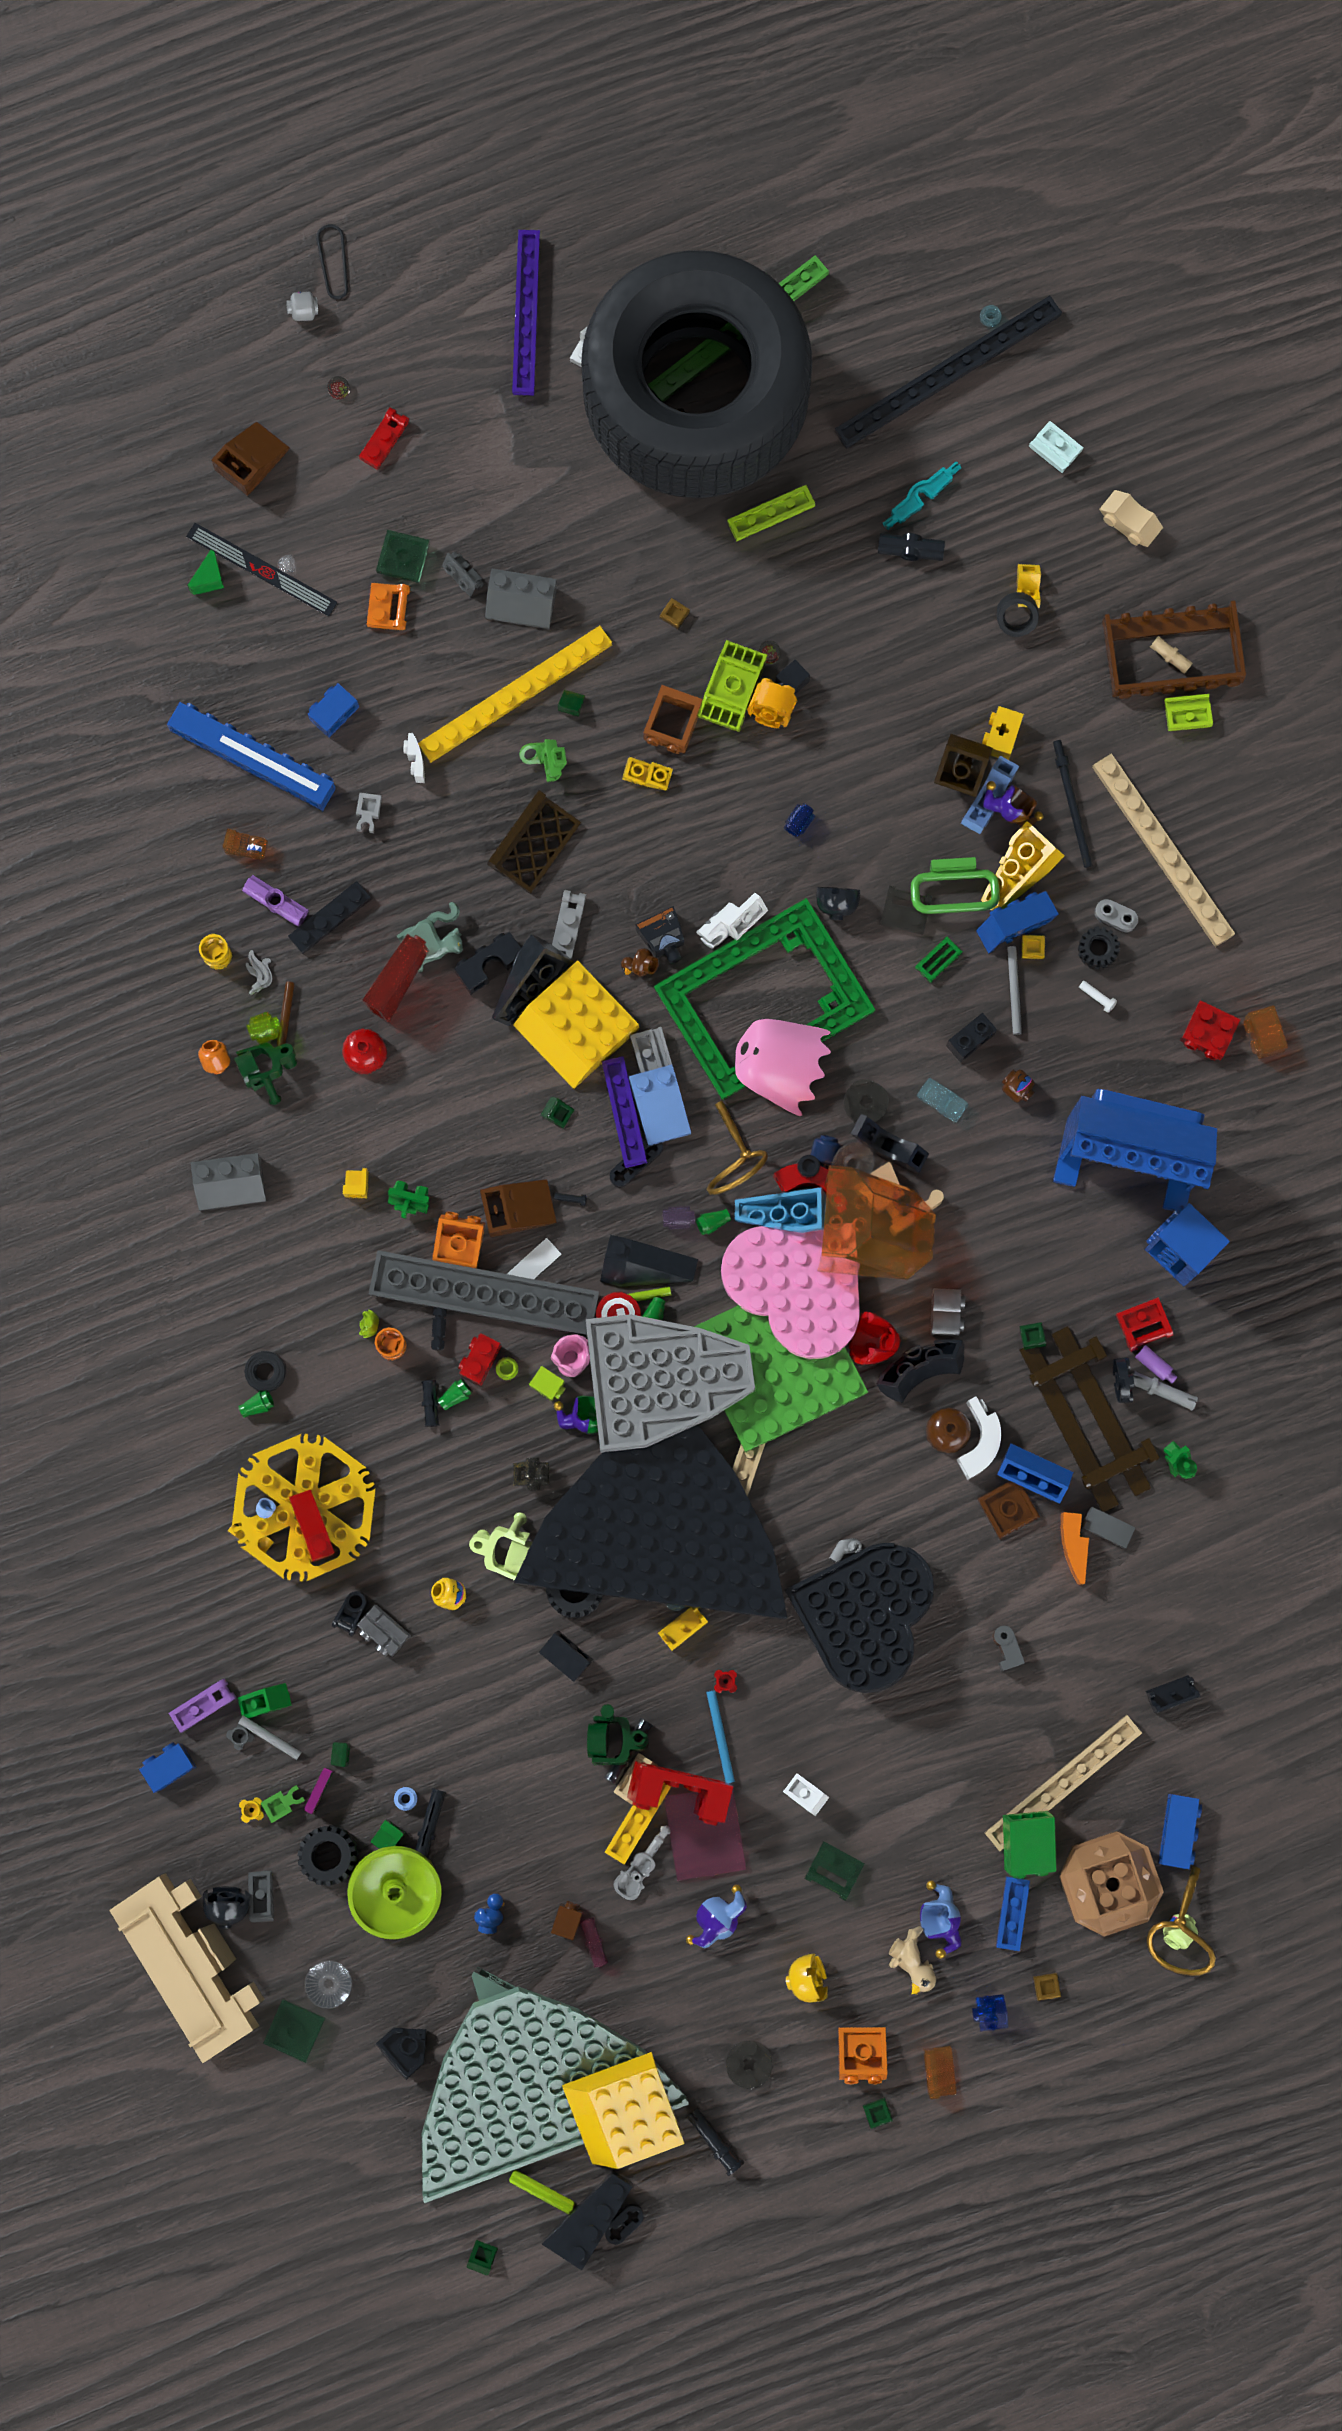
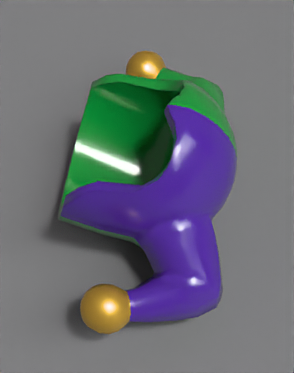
[554,1396,598,1434]

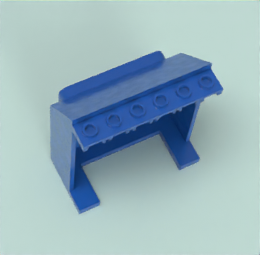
[1053,1089,1217,1211]

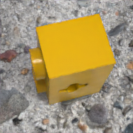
[982,706,1024,760]

